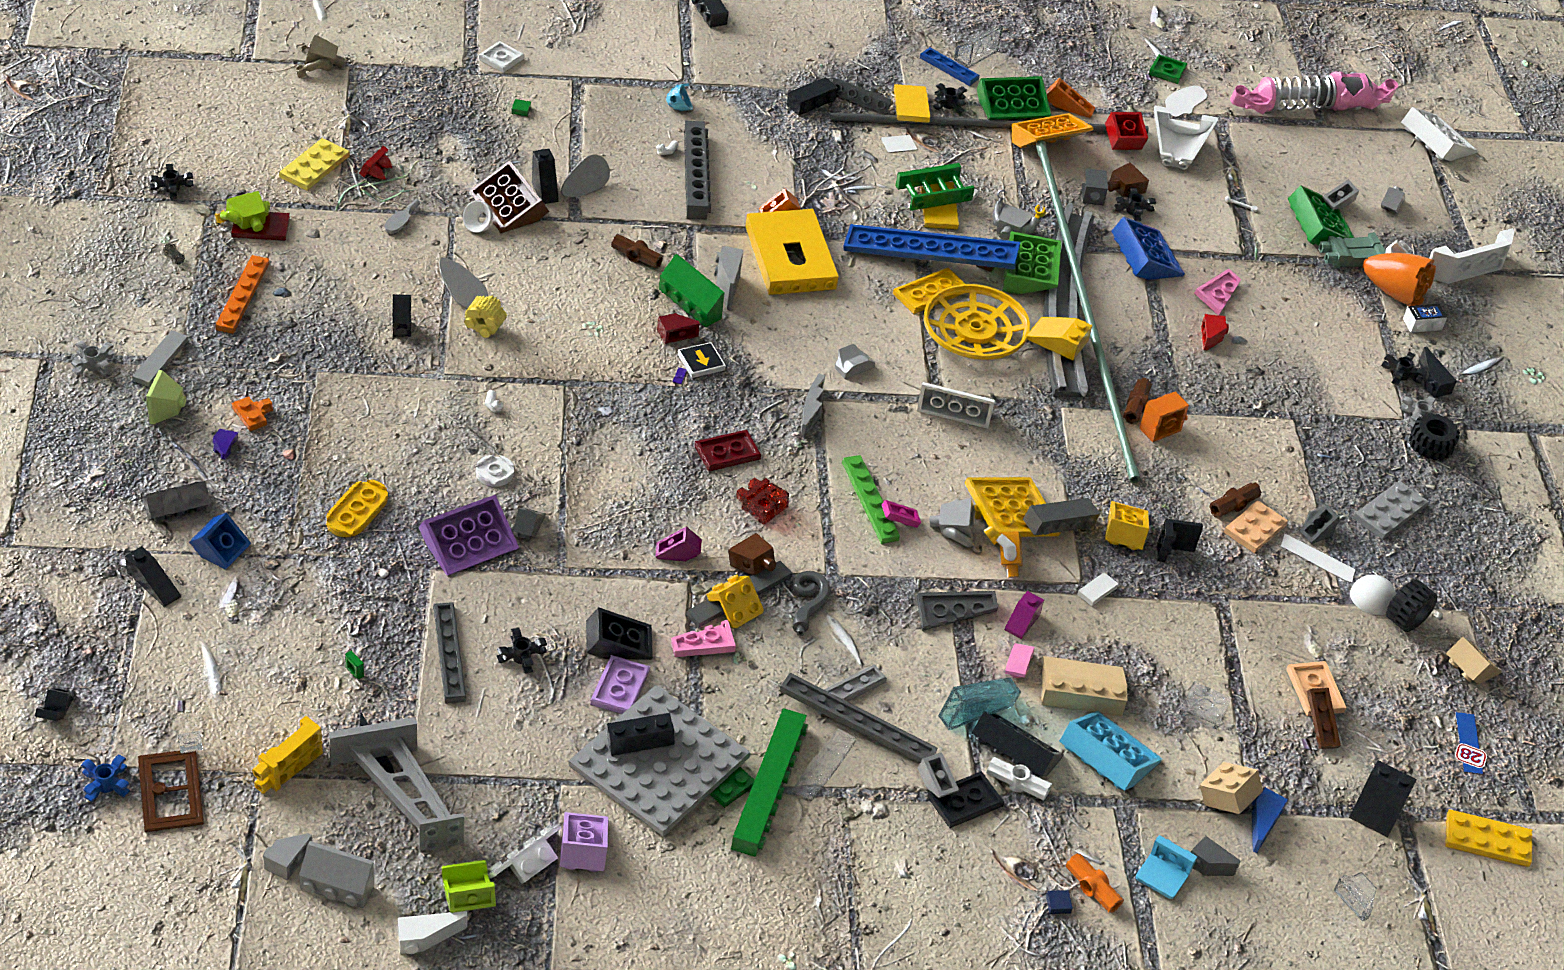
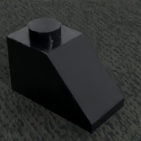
[392,294,411,337]

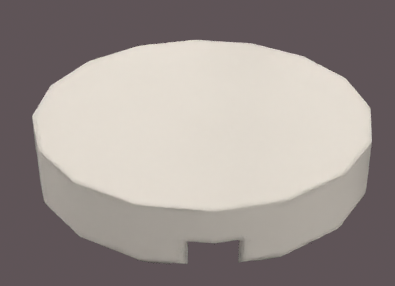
[476,455,514,487]

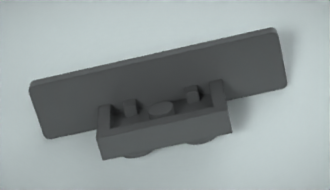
[832,78,892,115]

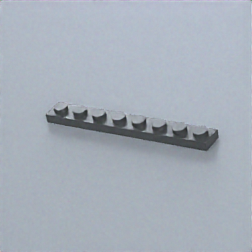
[779,673,938,763]

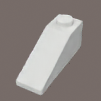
[398,911,467,954]

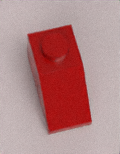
[1201,314,1229,351]

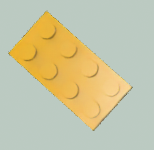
[1445,809,1532,867]

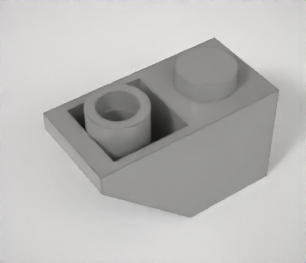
[1381,186,1405,214]

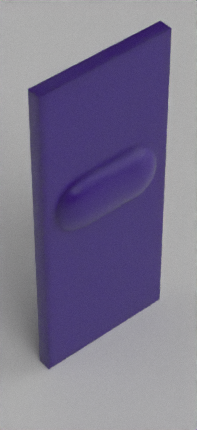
[672,367,687,384]

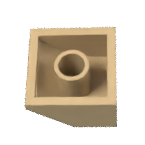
[1446,637,1501,684]

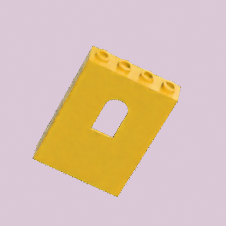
[745,209,839,295]

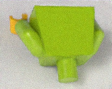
[215,191,270,232]

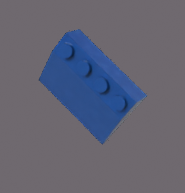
[1111,216,1185,280]

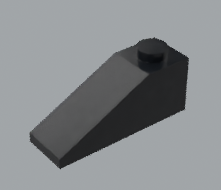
[1419,347,1457,398]
[125,546,181,607]

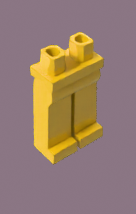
[252,716,323,794]

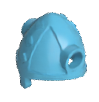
[666,83,693,111]

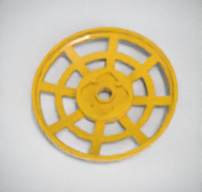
[924,284,1030,360]

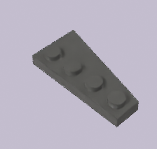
[917,591,998,631]

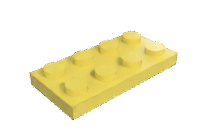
[279,138,350,191]

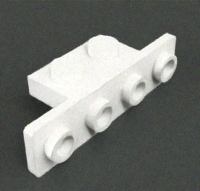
[488,824,562,884]

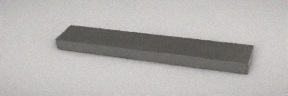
[686,561,793,628]
[433,602,466,703]

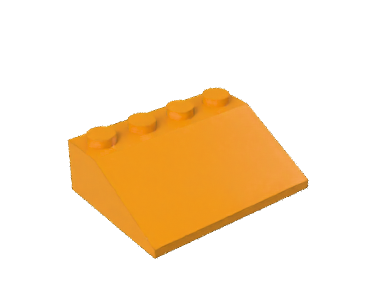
[1012,113,1093,148]

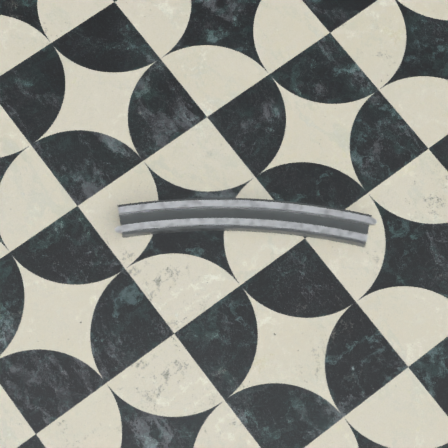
[1043,203,1095,397]

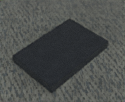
[927,771,1004,828]

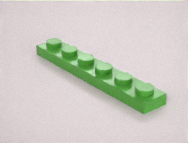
[842,455,900,544]

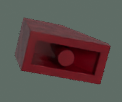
[657,313,700,344]

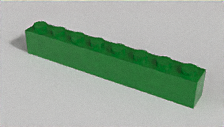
[731,708,809,857]

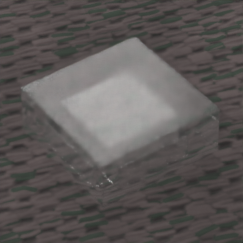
[178,731,203,753]

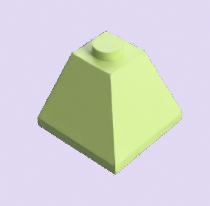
[146,370,186,424]

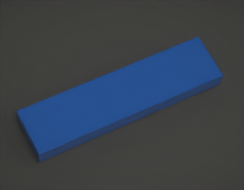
[920,47,980,86]

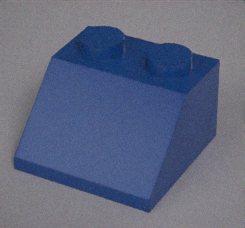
[189,512,252,569]

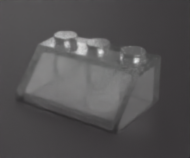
[954,25,1003,68]

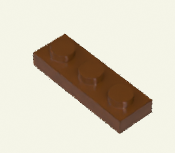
[1307,688,1341,749]

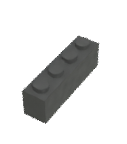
[1023,498,1100,536]

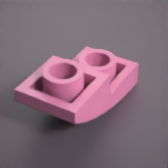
[1005,643,1035,678]

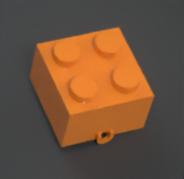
[1139,391,1189,442]

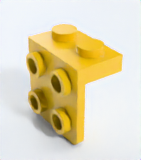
[706,574,764,628]

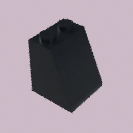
[1349,760,1417,838]

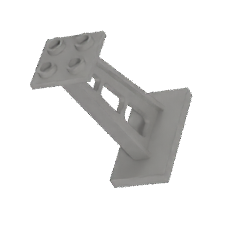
[329,717,464,851]

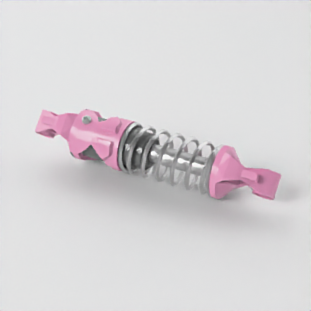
[1230,71,1398,114]

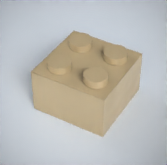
[1200,762,1263,814]

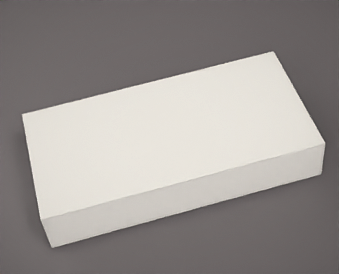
[1077,573,1118,606]

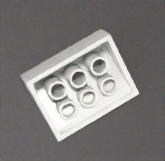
[1401,107,1478,161]

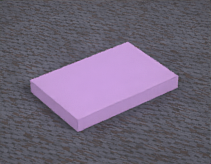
[590,655,650,714]

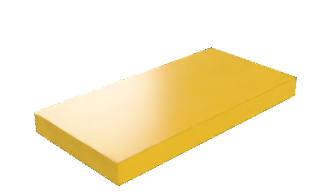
[894,84,930,123]
[920,182,959,229]
[893,267,965,314]

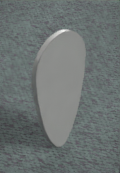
[561,155,610,197]
[439,258,488,309]

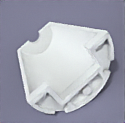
[1154,106,1218,169]

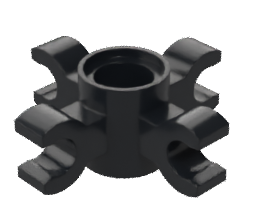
[933,83,967,113]
[149,163,194,199]
[1114,187,1156,221]
[1381,352,1426,386]
[497,627,547,674]

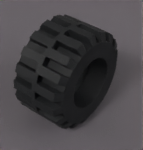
[1409,413,1460,460]
[1386,579,1438,632]

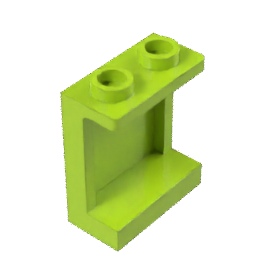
[442,860,496,913]

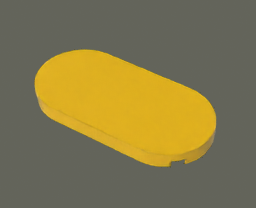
[326,480,388,537]

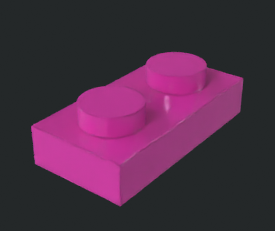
[882,500,921,528]

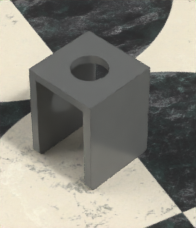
[1082,168,1108,206]

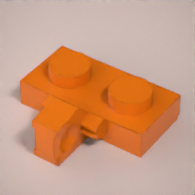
[231,396,273,431]

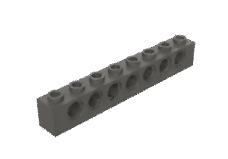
[684,120,711,220]

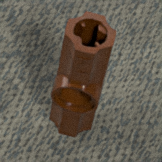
[611,234,664,269]
[1123,377,1152,424]
[1209,482,1262,517]

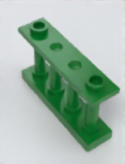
[895,163,975,211]

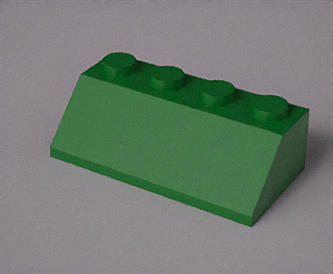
[659,254,725,327]

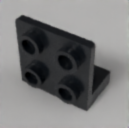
[1157,519,1203,562]

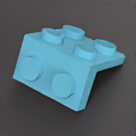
[1136,835,1197,899]

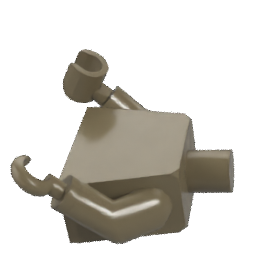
[296,34,345,78]

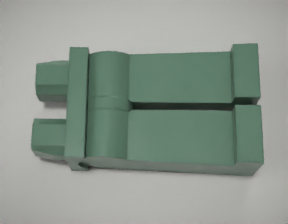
[1318,232,1386,269]

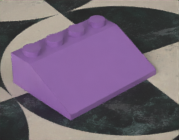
[419,495,519,576]

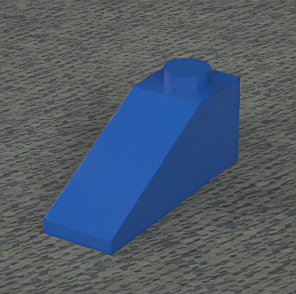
[1251,787,1288,853]

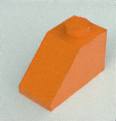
[759,188,801,213]

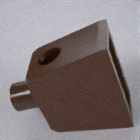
[1108,162,1149,197]
[728,533,776,575]

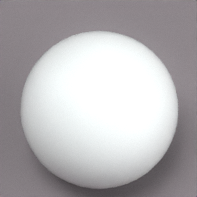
[1350,575,1396,615]

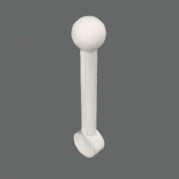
[1225,196,1258,212]

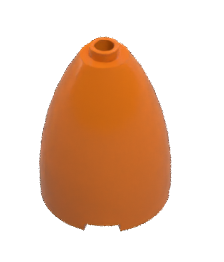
[1363,253,1436,306]

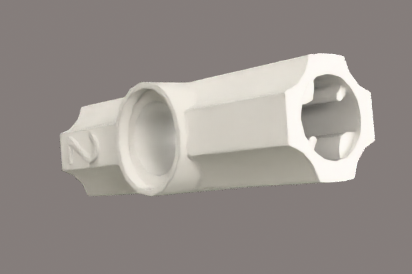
[986,757,1052,800]

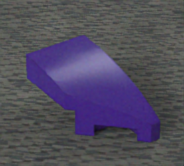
[212,429,238,460]

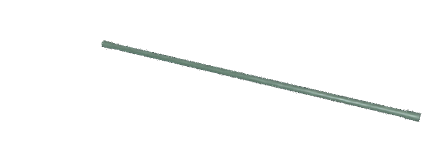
[1036,140,1141,483]

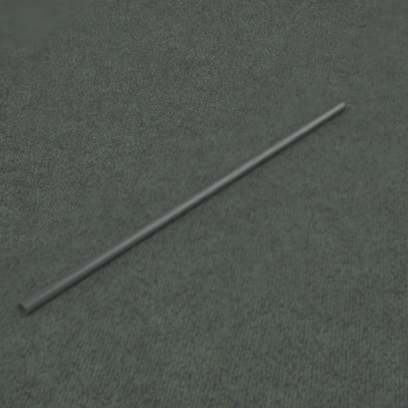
[830,113,1149,134]

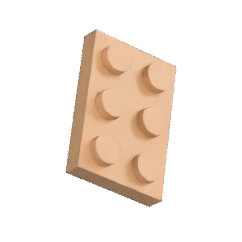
[1224,500,1288,553]
[1287,661,1346,716]

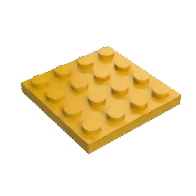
[965,477,1061,537]

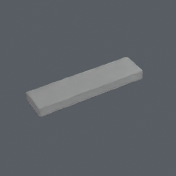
[132,330,188,387]
[816,664,887,715]

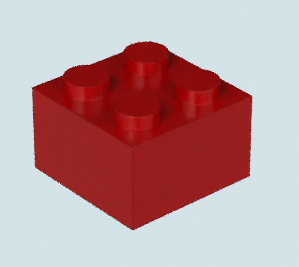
[1105,112,1148,150]

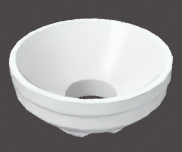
[463,201,493,233]

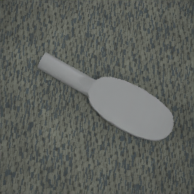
[385,199,420,235]

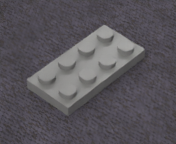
[1353,480,1429,540]

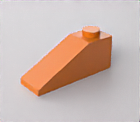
[1046,78,1095,118]

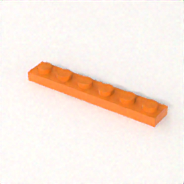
[215,255,270,334]

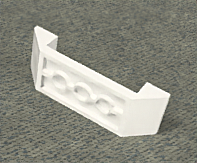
[1430,228,1515,284]

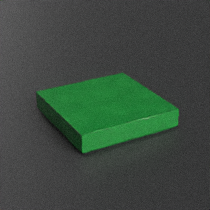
[1148,54,1188,84]

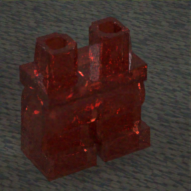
[736,477,789,525]

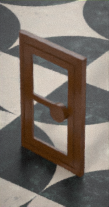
[138,749,204,832]

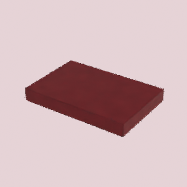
[231,212,290,241]
[694,429,761,472]

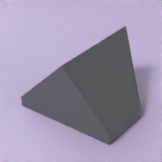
[1299,504,1340,544]

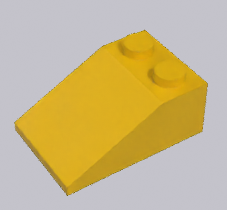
[1026,317,1092,360]
[1105,501,1149,550]

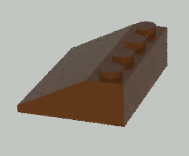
[469,160,550,233]

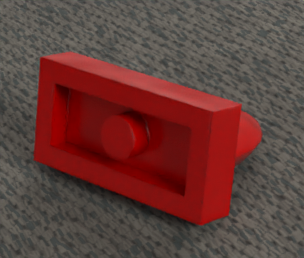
[359,145,393,180]

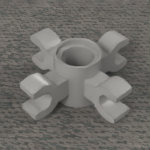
[71,341,115,376]
[1400,396,1443,428]

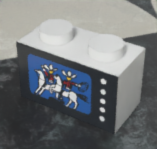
[1403,304,1447,333]

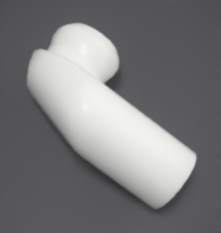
[656,141,679,156]

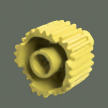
[464,295,507,338]

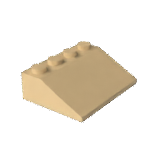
[1041,656,1127,716]

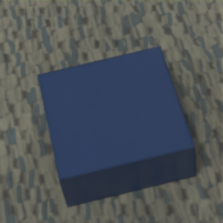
[1046,890,1073,914]

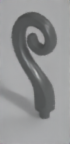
[792,571,830,636]

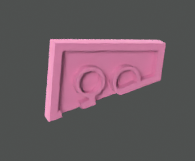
[1194,269,1241,315]
[671,620,736,657]

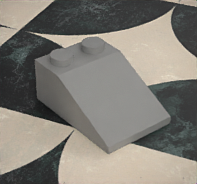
[714,246,743,310]

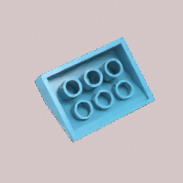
[1059,711,1163,791]

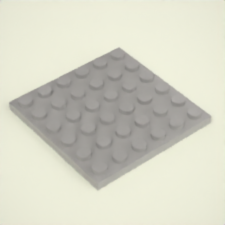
[568,685,750,836]

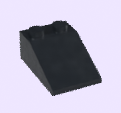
[586,607,653,660]

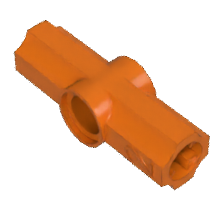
[1065,853,1124,913]

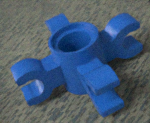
[81,754,130,802]

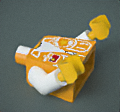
[984,526,1023,578]

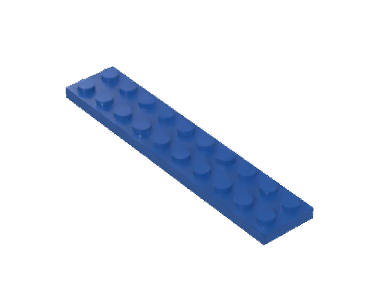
[843,224,1020,269]

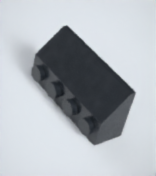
[972,711,1064,777]

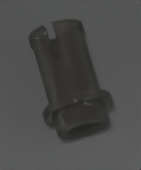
[163,243,185,265]

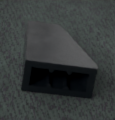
[532,149,559,204]

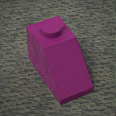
[655,526,702,562]
[1004,591,1044,639]

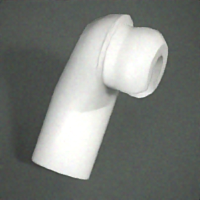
[485,390,503,413]

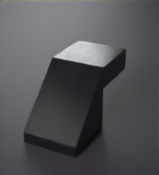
[35,688,76,721]

